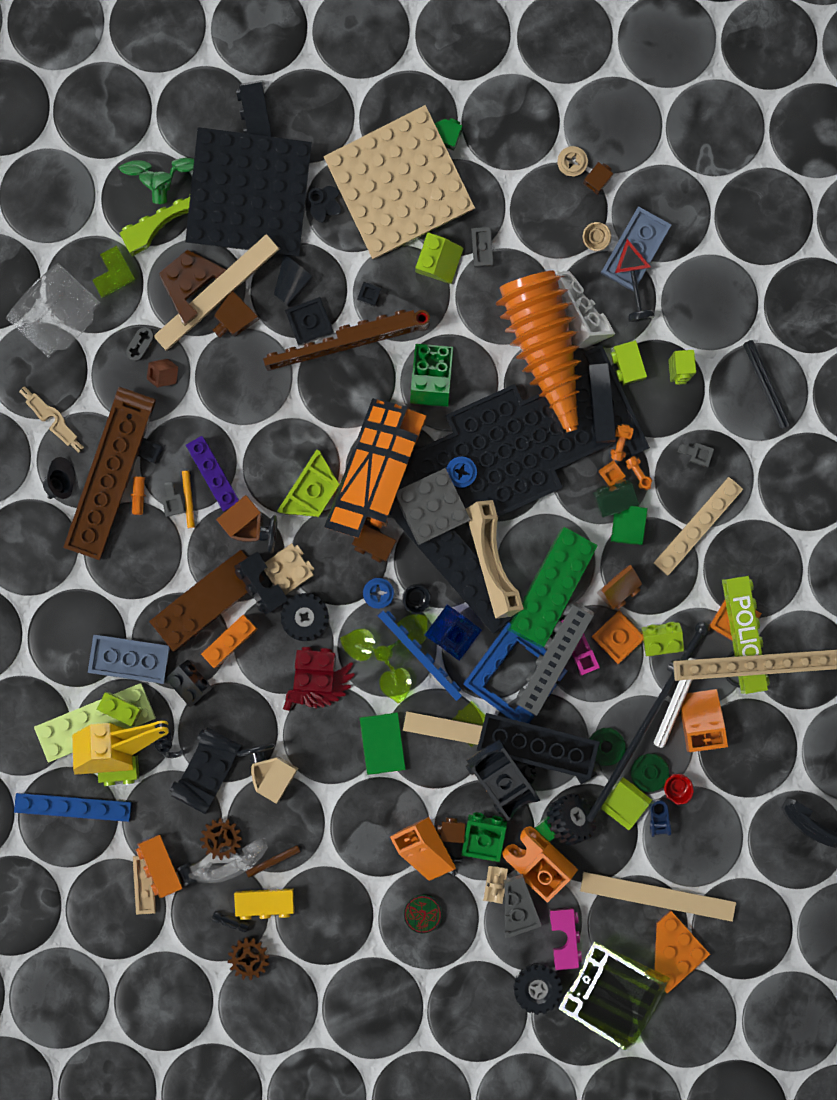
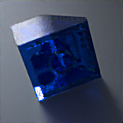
[425,604,482,661]

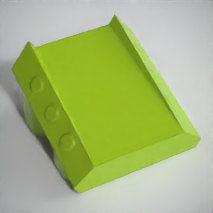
[601,777,652,830]

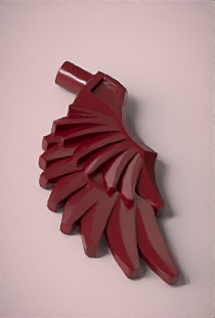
[283,662,355,711]

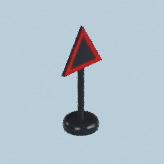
[614,239,655,322]

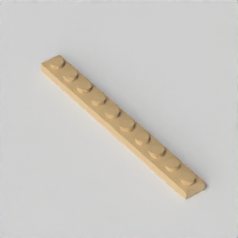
[673,650,837,681]

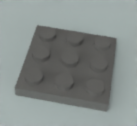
[395,468,470,545]

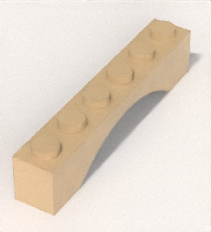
[466,500,523,618]

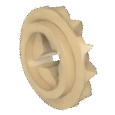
[557,146,588,177]

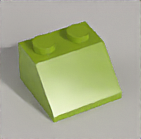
[415,232,463,284]

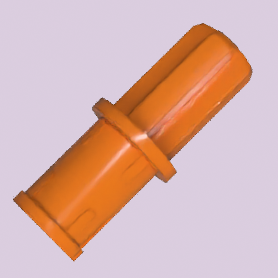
[131,477,146,515]

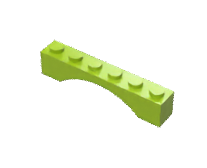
[119,197,190,256]

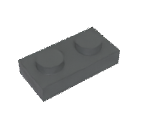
[471,227,493,267]

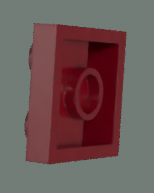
[293,647,336,694]

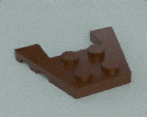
[159,250,226,326]

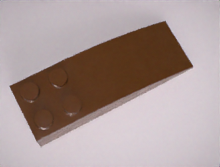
[149,550,265,652]

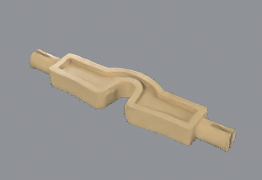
[19,387,84,453]

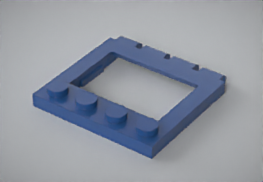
[463,622,567,724]

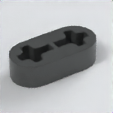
[126,327,154,362]

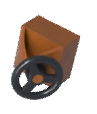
[216,495,278,553]

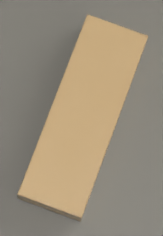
[133,856,156,915]

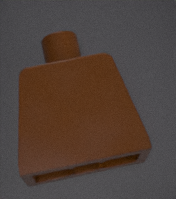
[212,291,259,338]

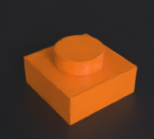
[599,460,626,487]

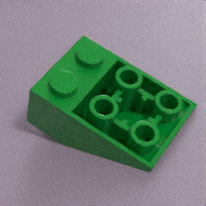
[410,344,453,407]

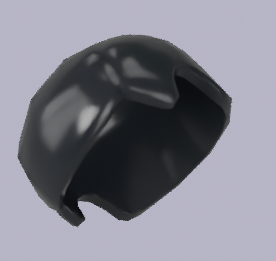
[402,584,431,614]

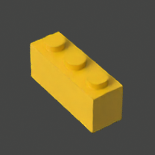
[234,888,295,920]

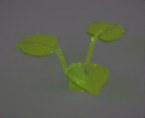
[340,614,428,703]

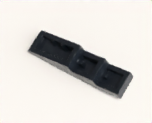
[589,363,616,443]

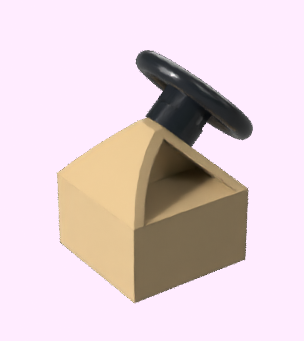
[237,743,299,804]

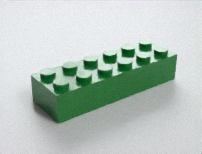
[507,527,598,648]

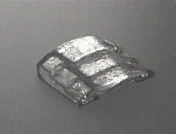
[6,263,101,358]
[188,836,269,883]

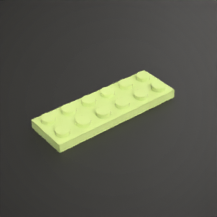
[34,683,156,763]

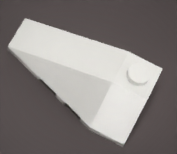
[556,271,615,348]

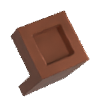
[147,359,178,388]

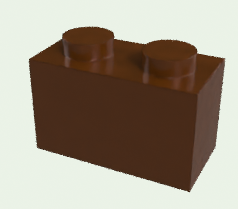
[352,525,397,563]

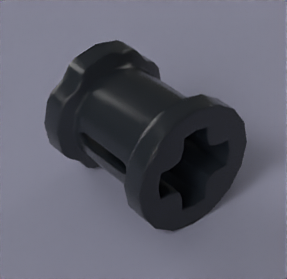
[174,862,198,887]

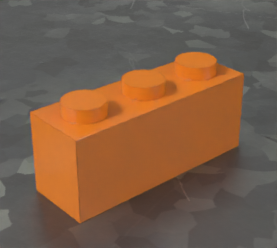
[201,615,258,668]
[135,835,182,898]

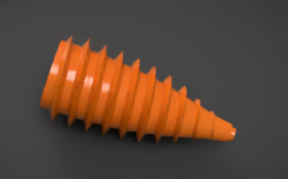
[496,270,581,433]

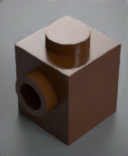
[437,818,465,843]

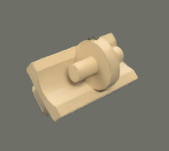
[483,866,508,904]

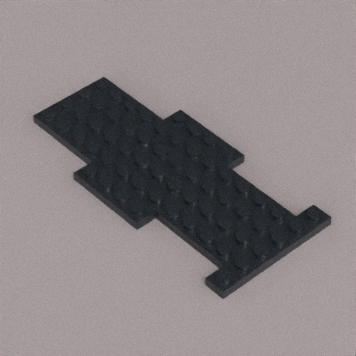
[404,344,650,517]

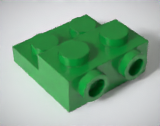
[462,812,507,862]

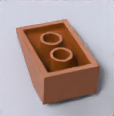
[597,565,642,610]

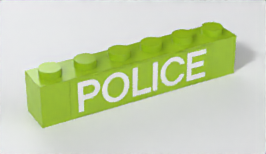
[722,576,770,694]

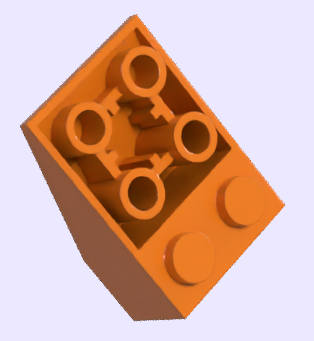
[680,689,728,752]
[390,817,456,881]

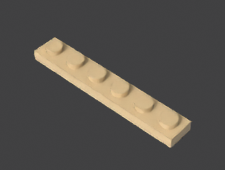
[653,477,743,576]

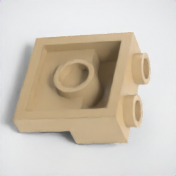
[264,543,315,595]

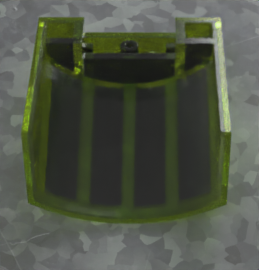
[559,941,670,1050]

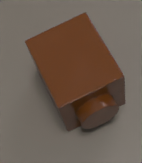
[583,162,613,195]

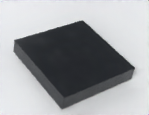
[285,297,334,346]

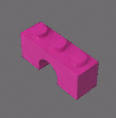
[560,620,600,675]
[549,907,582,970]

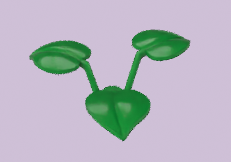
[118,157,194,204]

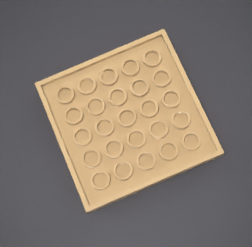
[323,105,475,260]

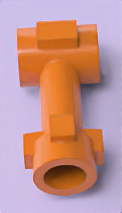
[610,424,633,461]
[625,456,652,491]

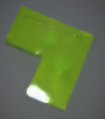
[92,245,135,297]

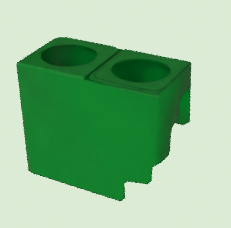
[611,506,648,546]

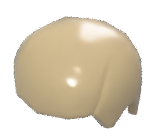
[582,222,612,251]

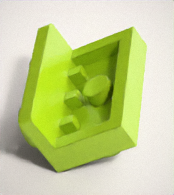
[642,622,684,657]

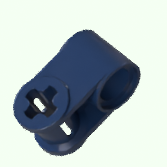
[649,799,671,837]

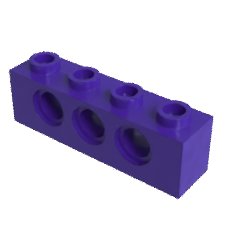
[186,436,239,512]

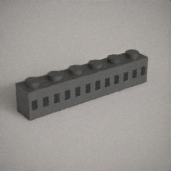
[517,602,595,716]

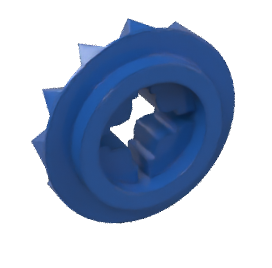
[446,457,477,487]
[363,578,394,609]

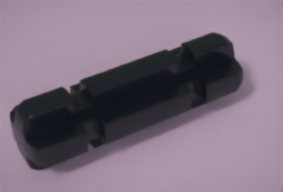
[212,911,249,932]

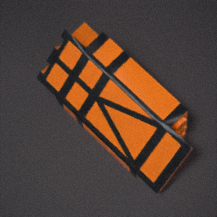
[324,398,426,538]

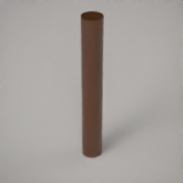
[246,845,301,878]

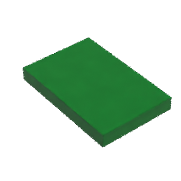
[360,712,405,775]

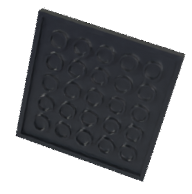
[185,127,312,257]

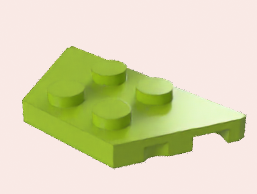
[277,450,340,517]

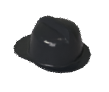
[43,457,75,499]

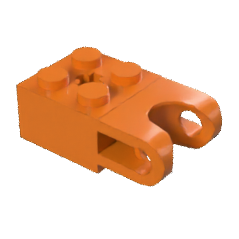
[503,826,578,903]

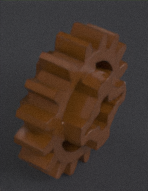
[200,818,242,860]
[227,937,270,980]

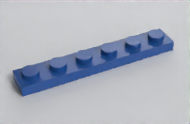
[377,610,462,701]
[14,793,132,822]

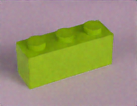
[669,350,696,385]

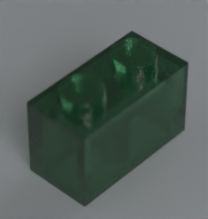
[593,479,639,518]

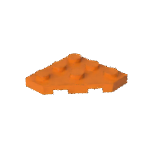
[654,910,710,993]

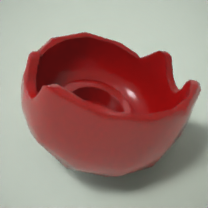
[664,773,694,805]

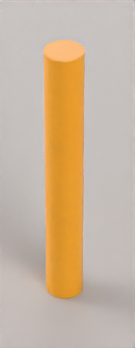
[182,471,195,528]

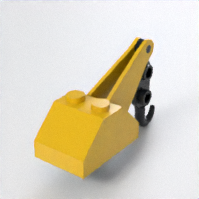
[72,721,184,775]

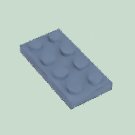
[601,206,671,292]
[88,635,170,684]

